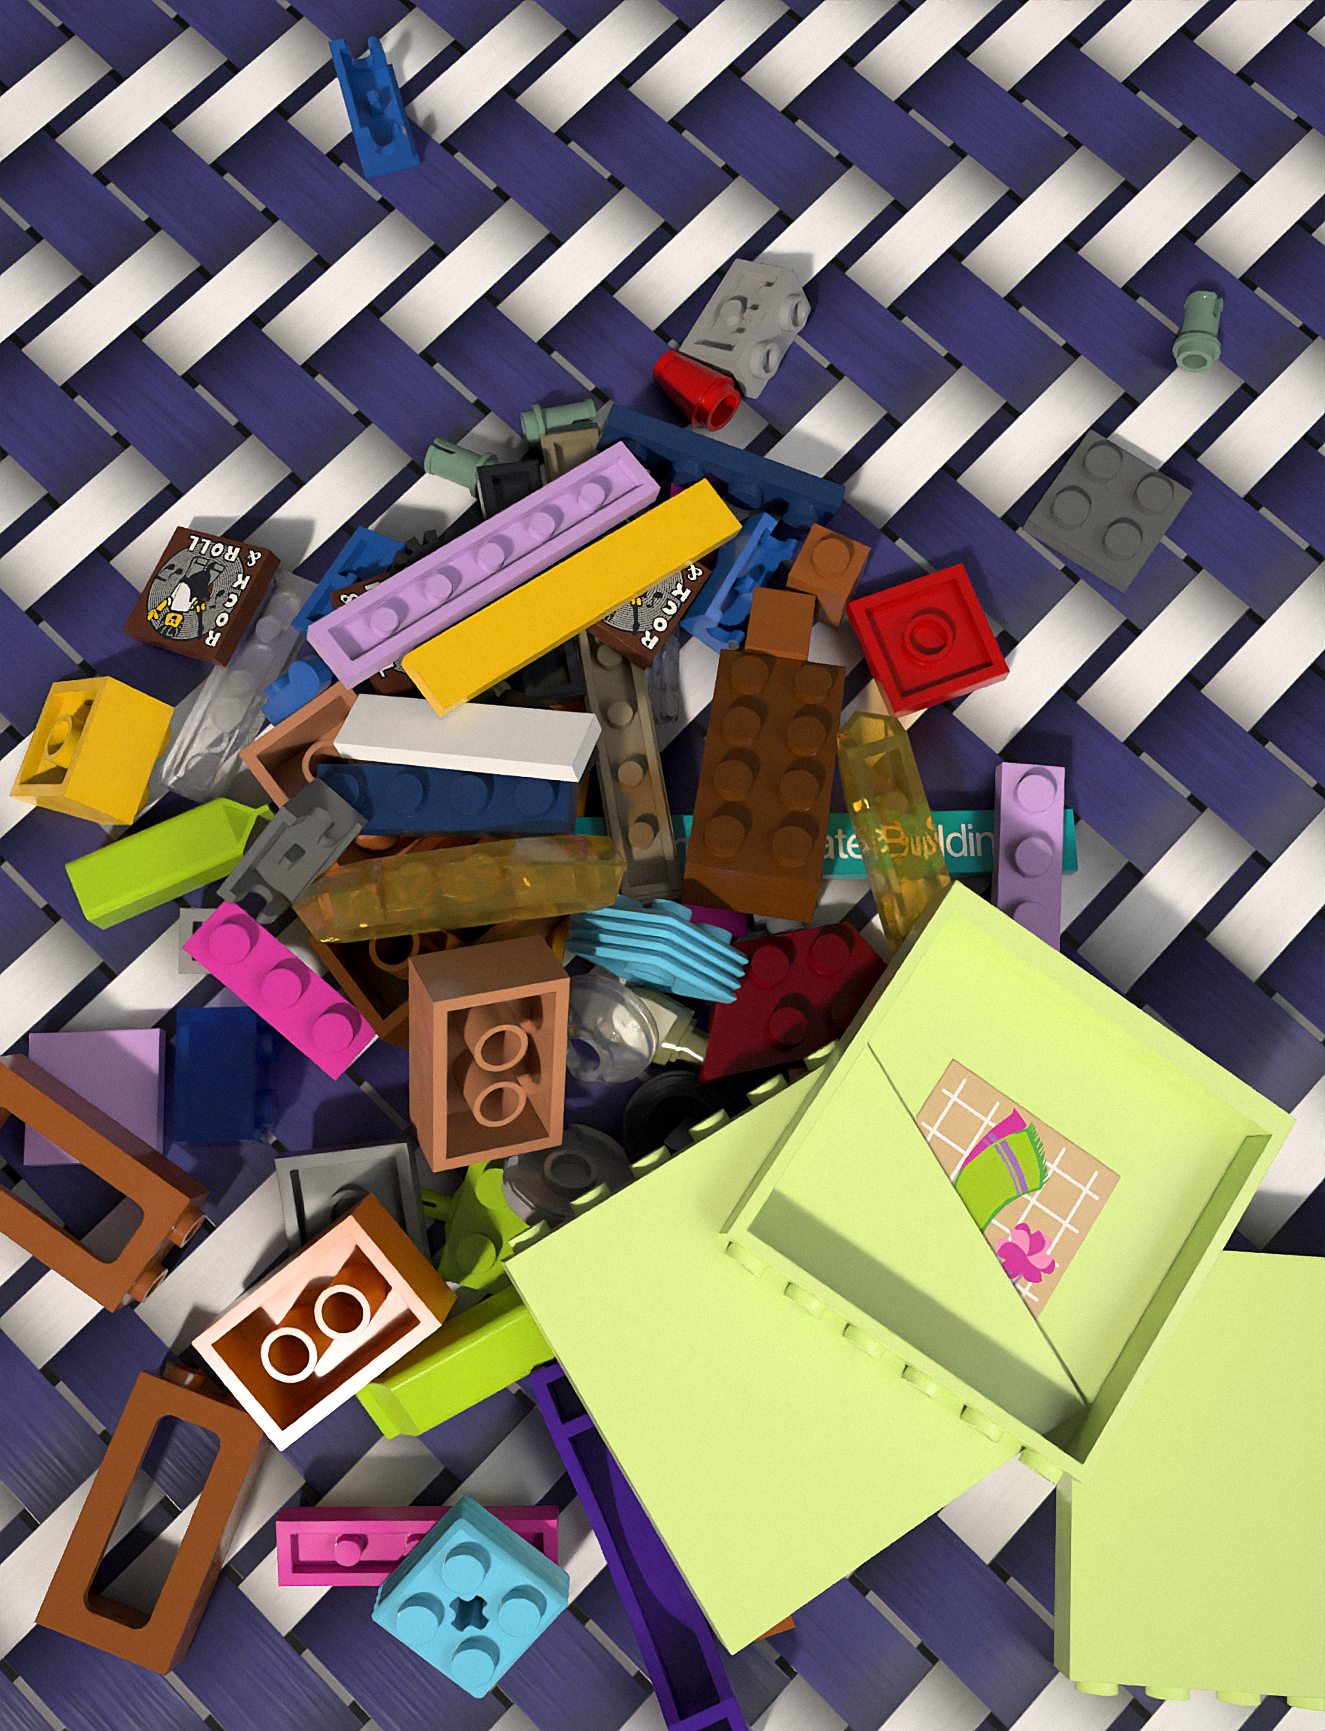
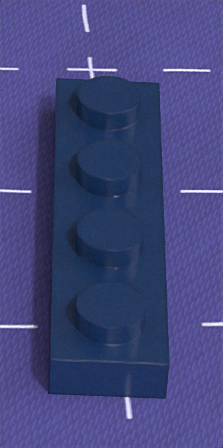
[595,403,846,530]
[317,764,579,840]

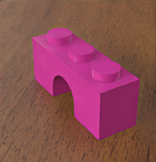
[181,901,376,1081]

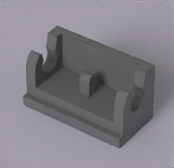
[216,777,369,924]

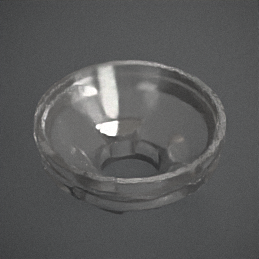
[566,974,659,1084]

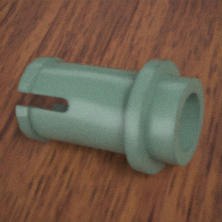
[1172,291,1224,373]
[520,399,598,452]
[424,436,501,500]

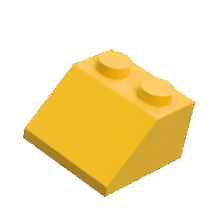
[9,676,175,825]

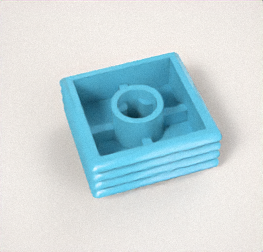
[564,893,749,1004]
[372,1496,570,1699]

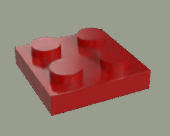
[846,563,1010,721]

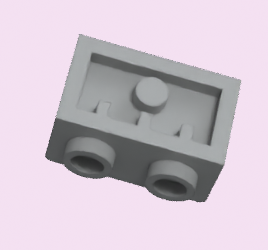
[678,259,811,399]

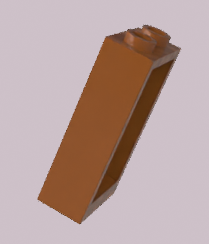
[0,1053,212,1313]
[34,1361,272,1676]

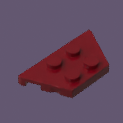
[698,921,888,1087]

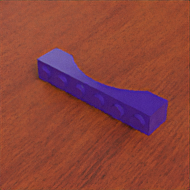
[528,1362,752,1731]

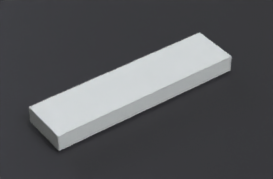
[333,694,602,782]

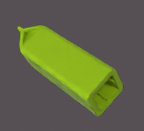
[65,797,276,930]
[355,1285,556,1441]

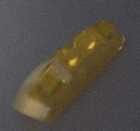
[836,710,951,959]
[292,835,627,943]

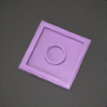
[24,1028,166,1167]

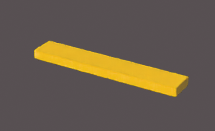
[401,478,742,718]

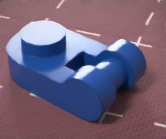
[261,653,340,727]

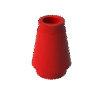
[652,350,740,432]

